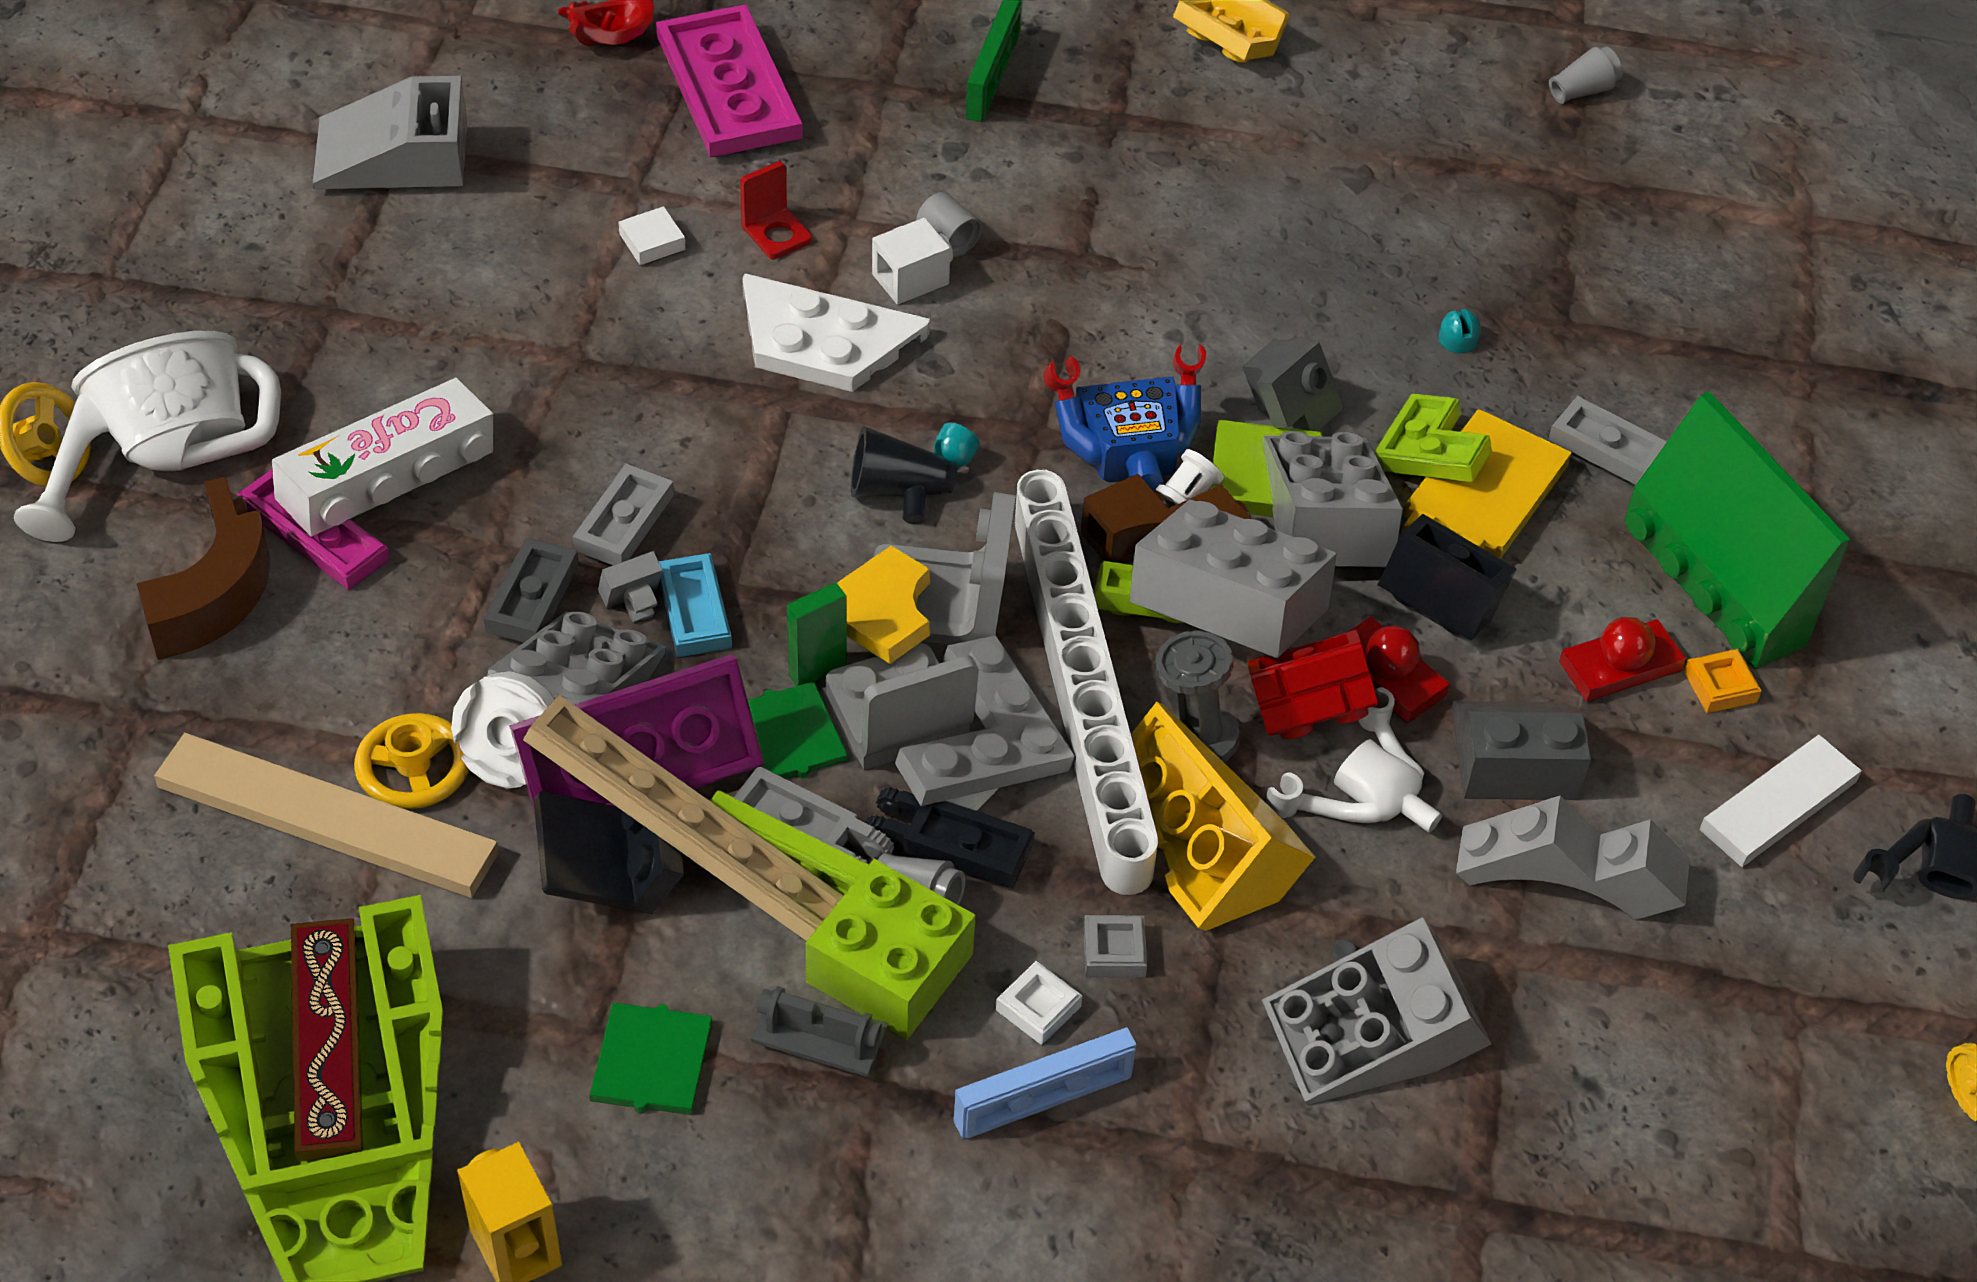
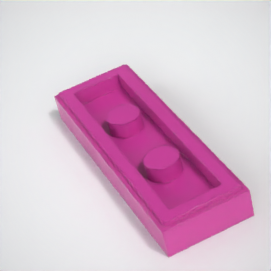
[236,469,390,591]

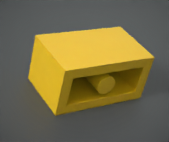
[458,1141,562,1282]

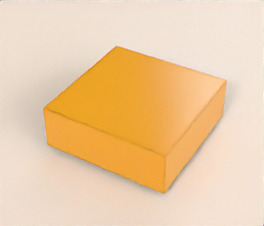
[1683,649,1762,714]

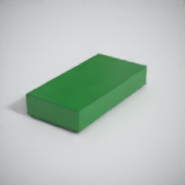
[787,582,847,686]

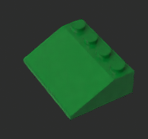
[1623,391,1850,669]

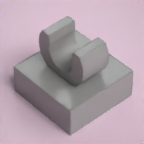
[598,551,662,623]

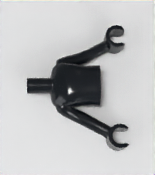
[1853,794,1977,900]

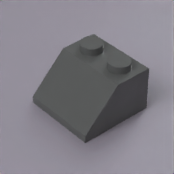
[1452,701,1591,800]

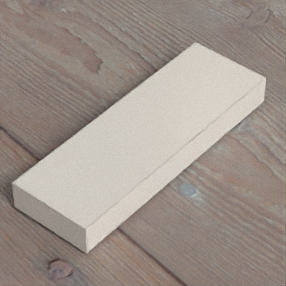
[1699,734,1862,867]

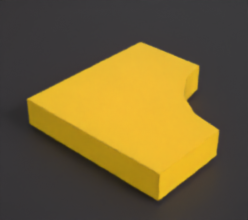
[837,545,931,664]

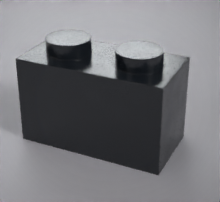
[1377,514,1517,641]

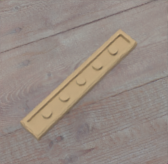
[523,695,843,941]
[154,732,499,898]

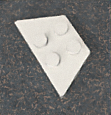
[743,274,930,392]

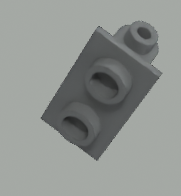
[751,986,888,1077]

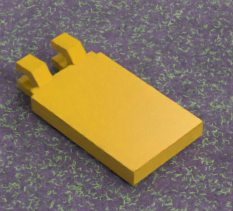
[1402,409,1572,559]

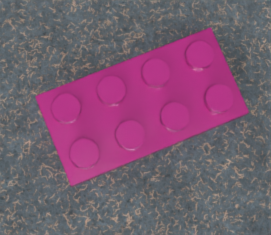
[656,4,803,158]

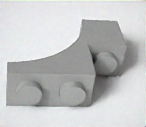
[1456,795,1690,920]

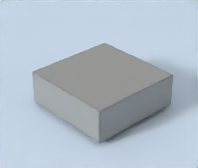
[1083,915,1147,978]

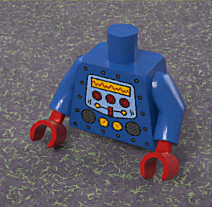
[1043,344,1206,490]

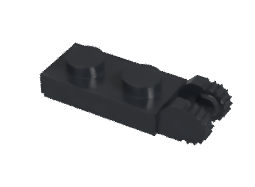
[865,787,1035,889]

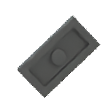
[484,538,579,642]

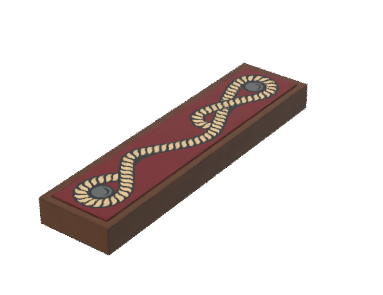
[291,918,363,1162]

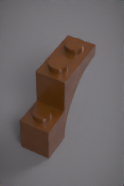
[1081,474,1252,564]

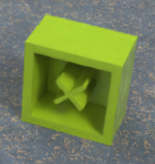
[805,859,975,1040]

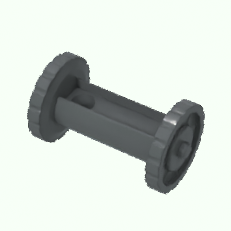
[1155,630,1240,762]

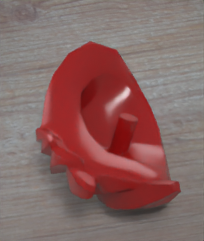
[558,0,654,46]

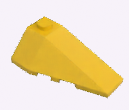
[1131,702,1315,931]

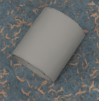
[917,192,982,257]

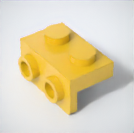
[1173,0,1290,63]

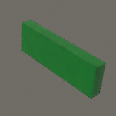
[966,0,1023,122]

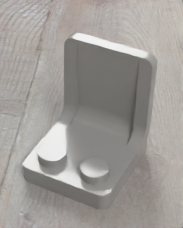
[874,492,1016,644]
[826,643,979,771]

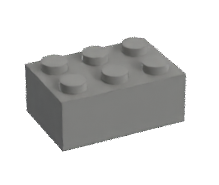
[1130,499,1337,658]

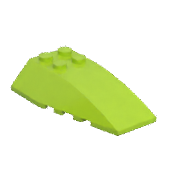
[168,895,443,1282]

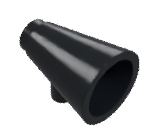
[851,426,957,524]

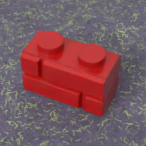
[1247,630,1379,739]

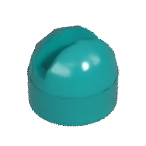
[1438,309,1481,353]
[933,422,980,467]

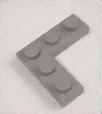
[895,635,1075,806]

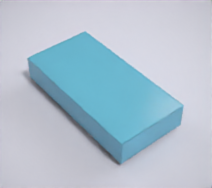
[658,553,732,657]

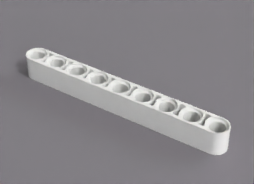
[1015,470,1158,895]

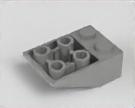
[313,76,467,189]
[1263,431,1403,567]
[487,611,666,705]
[1262,917,1491,1105]

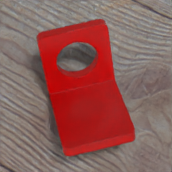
[740,161,812,260]

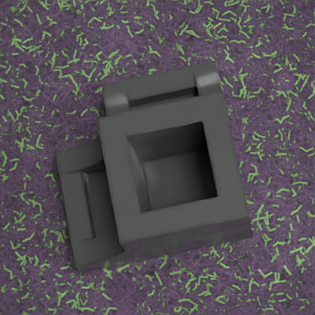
[1242,339,1344,432]

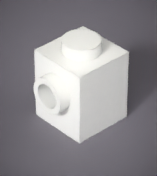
[872,217,953,305]

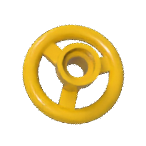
[0,382,91,487]
[354,713,469,809]

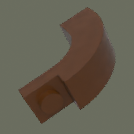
[137,476,270,660]

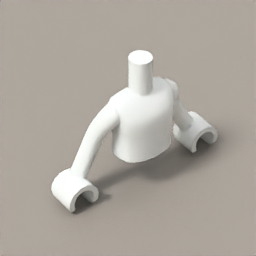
[1266,687,1442,833]

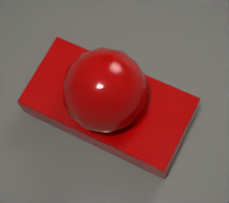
[1348,616,1450,723]
[1559,617,1686,702]

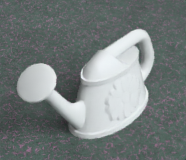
[14,331,281,542]

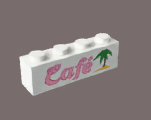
[272,378,493,537]

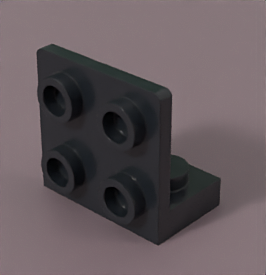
[534,791,684,914]

